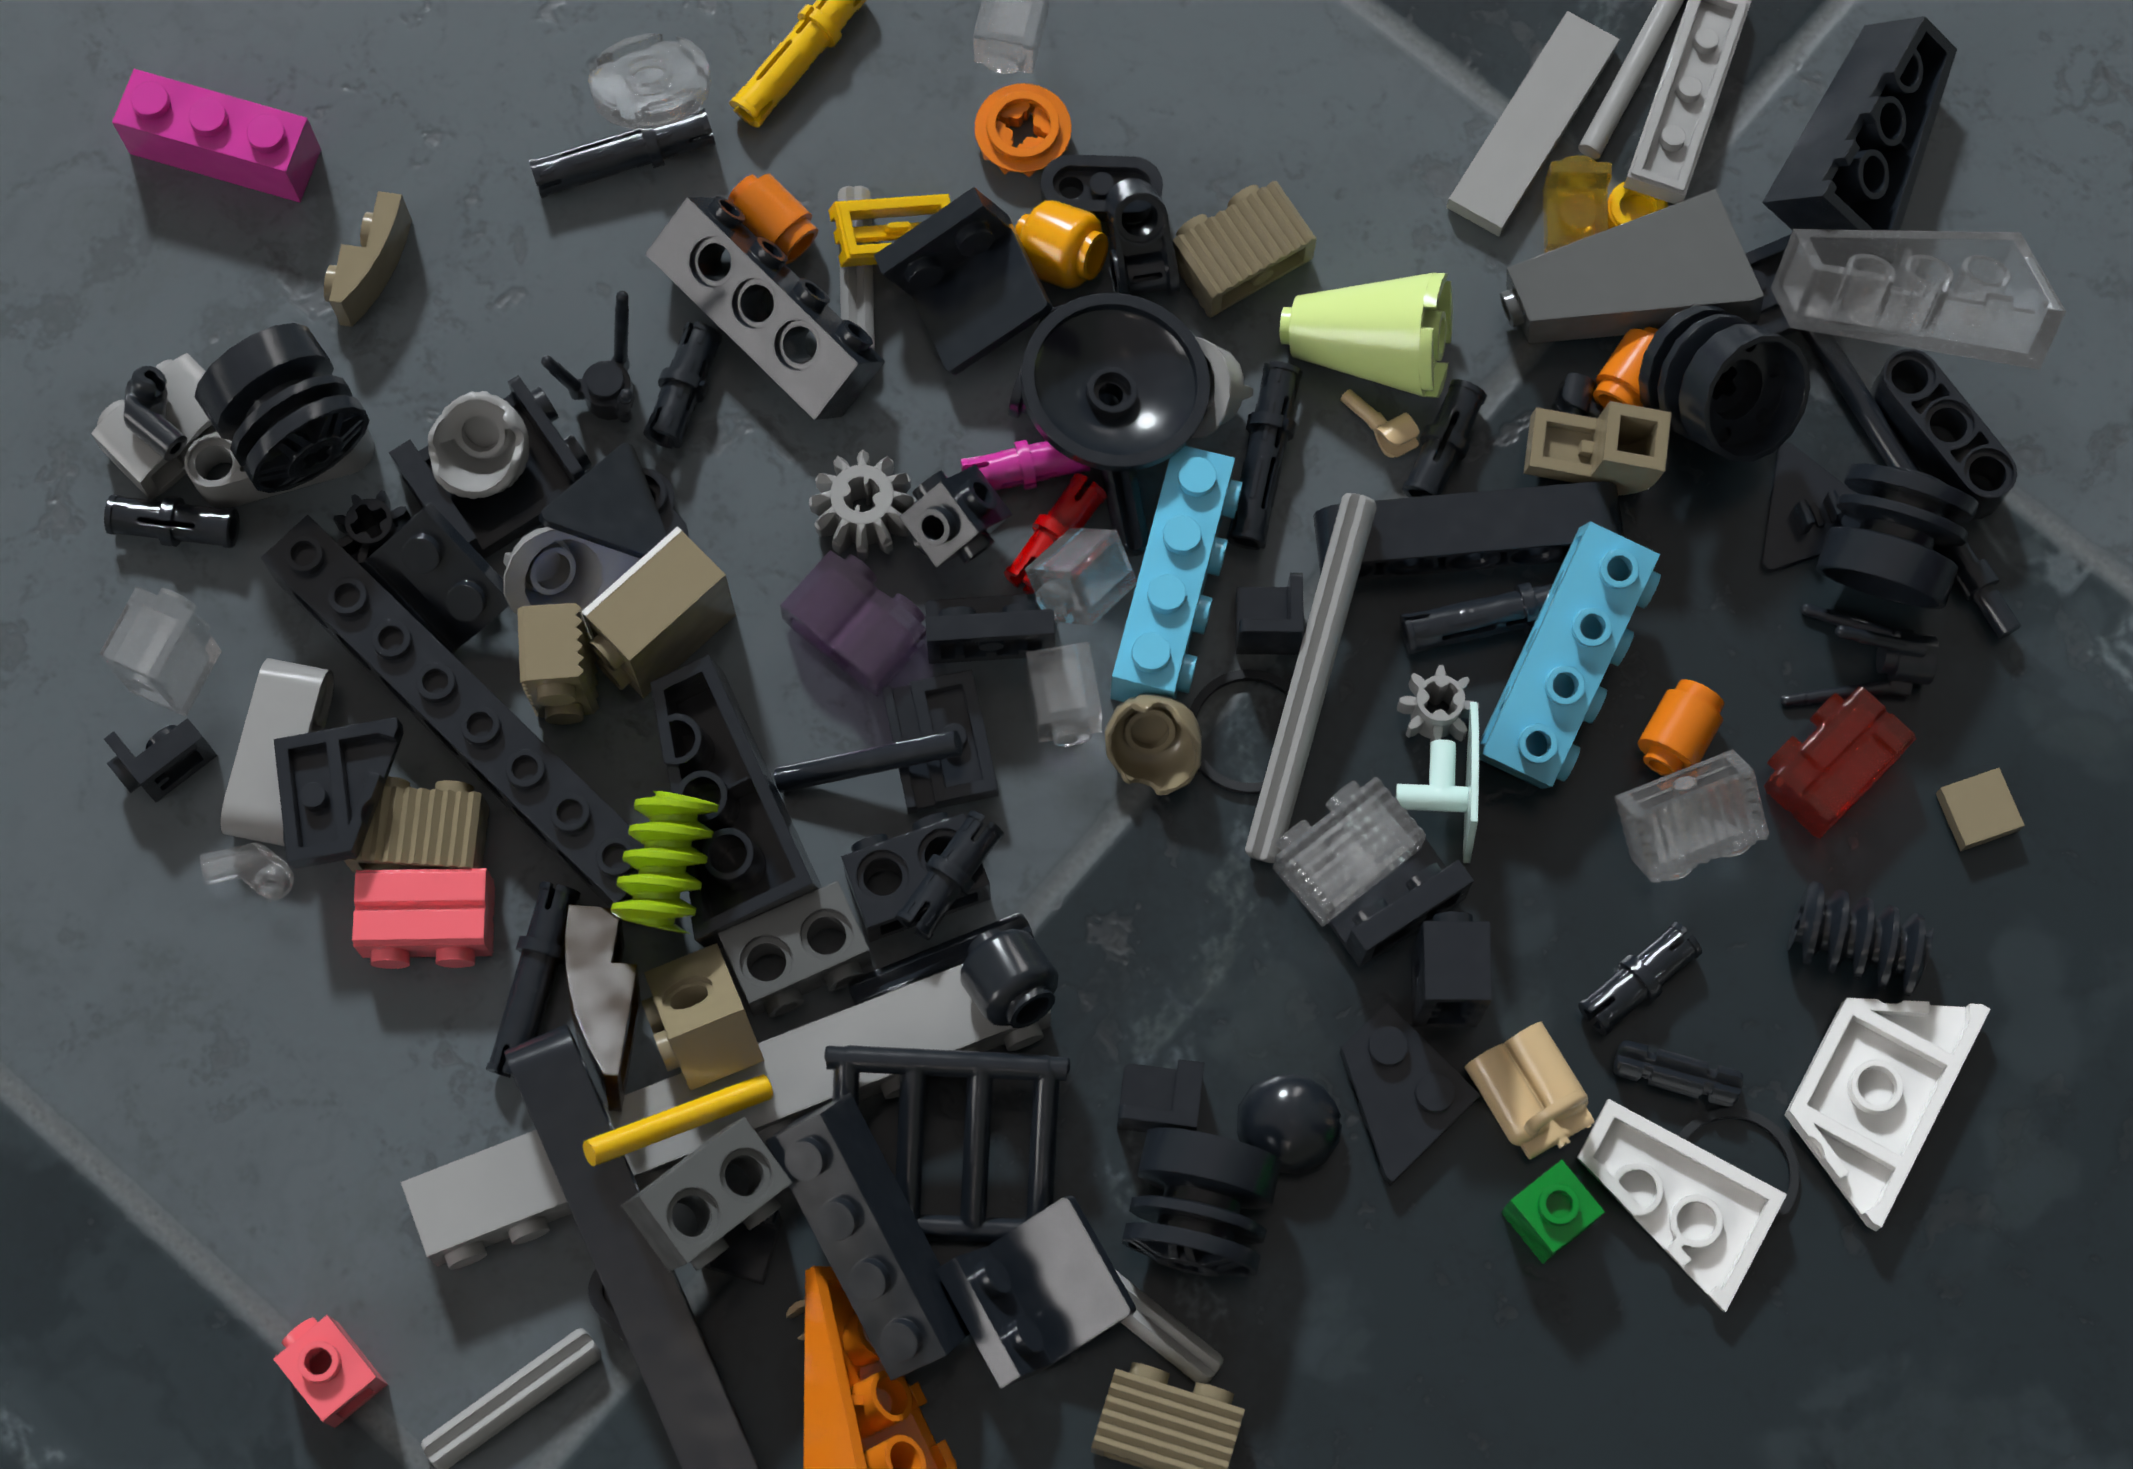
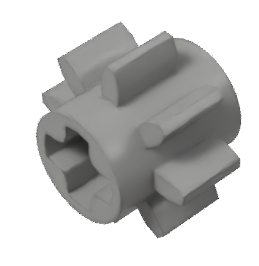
[1397,665,1479,743]

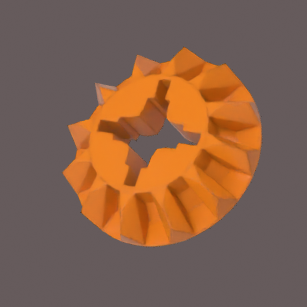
[975,83,1072,178]

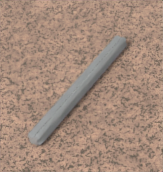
[1245,493,1377,863]

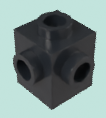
[899,464,1013,568]

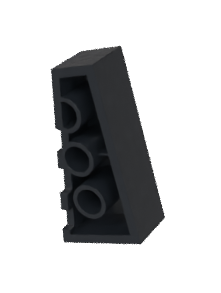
[1762,16,1957,265]
[650,654,822,948]

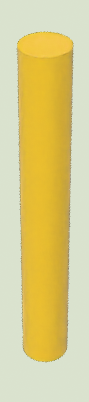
[583,1074,773,1166]

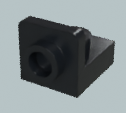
[104,718,218,802]

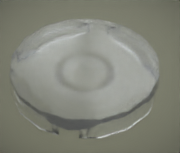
[588,33,712,129]

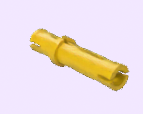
[729,0,866,128]

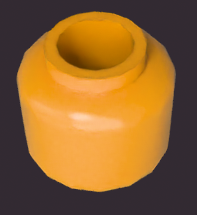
[1015,200,1108,289]

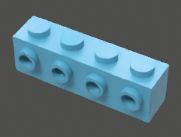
[1110,446,1243,702]
[1479,521,1661,789]

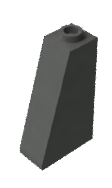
[1500,189,1764,344]

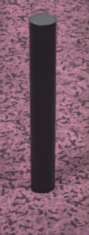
[774,730,963,793]

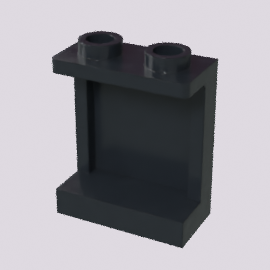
[389,375,592,559]

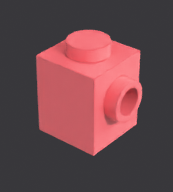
[273,1315,388,1428]

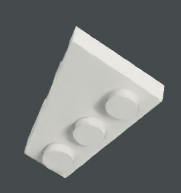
[1577,1099,1787,1312]

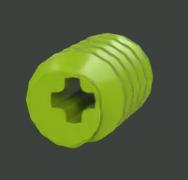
[611,791,719,934]

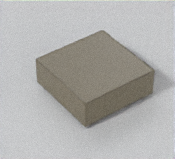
[1935,768,2025,852]

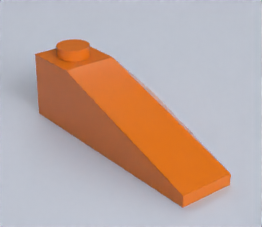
[804,1266,957,1469]

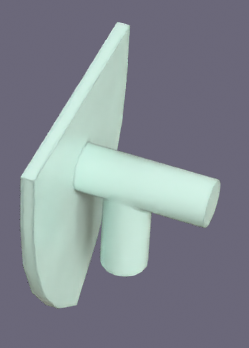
[1396,702,1479,863]

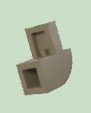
[1523,401,1672,496]

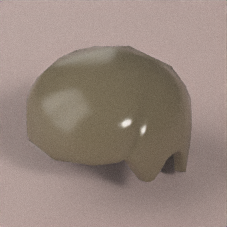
[1105,693,1202,795]

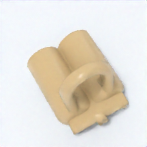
[1464,1021,1595,1160]

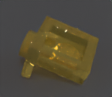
[1543,156,1612,253]

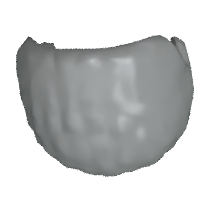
[428,391,529,499]

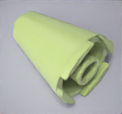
[1280,272,1453,398]

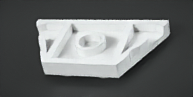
[1784,998,1990,1231]

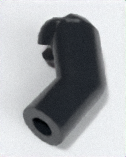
[123,366,187,461]

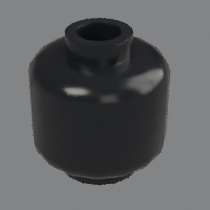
[960,929,1059,1029]

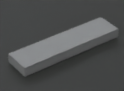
[1623,0,1751,204]
[1446,11,1620,236]

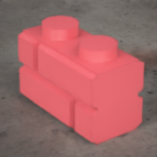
[352,868,495,969]

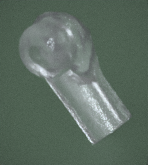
[200,843,294,901]

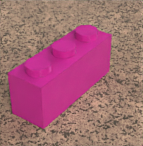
[112,69,321,203]

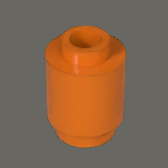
[728,174,819,265]
[1593,327,1658,409]
[1638,679,1725,778]

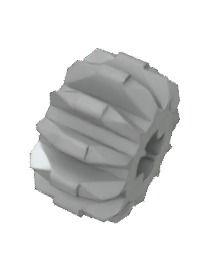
[809,449,916,561]

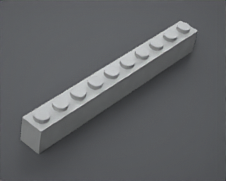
[401,964,1051,1269]

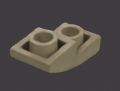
[324,191,412,327]

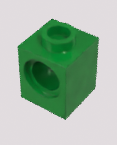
[1501,1160,1605,1264]

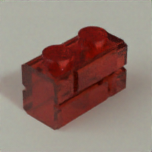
[1763,687,1916,839]

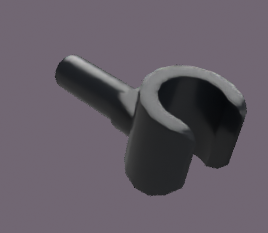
[1556,373,1604,418]

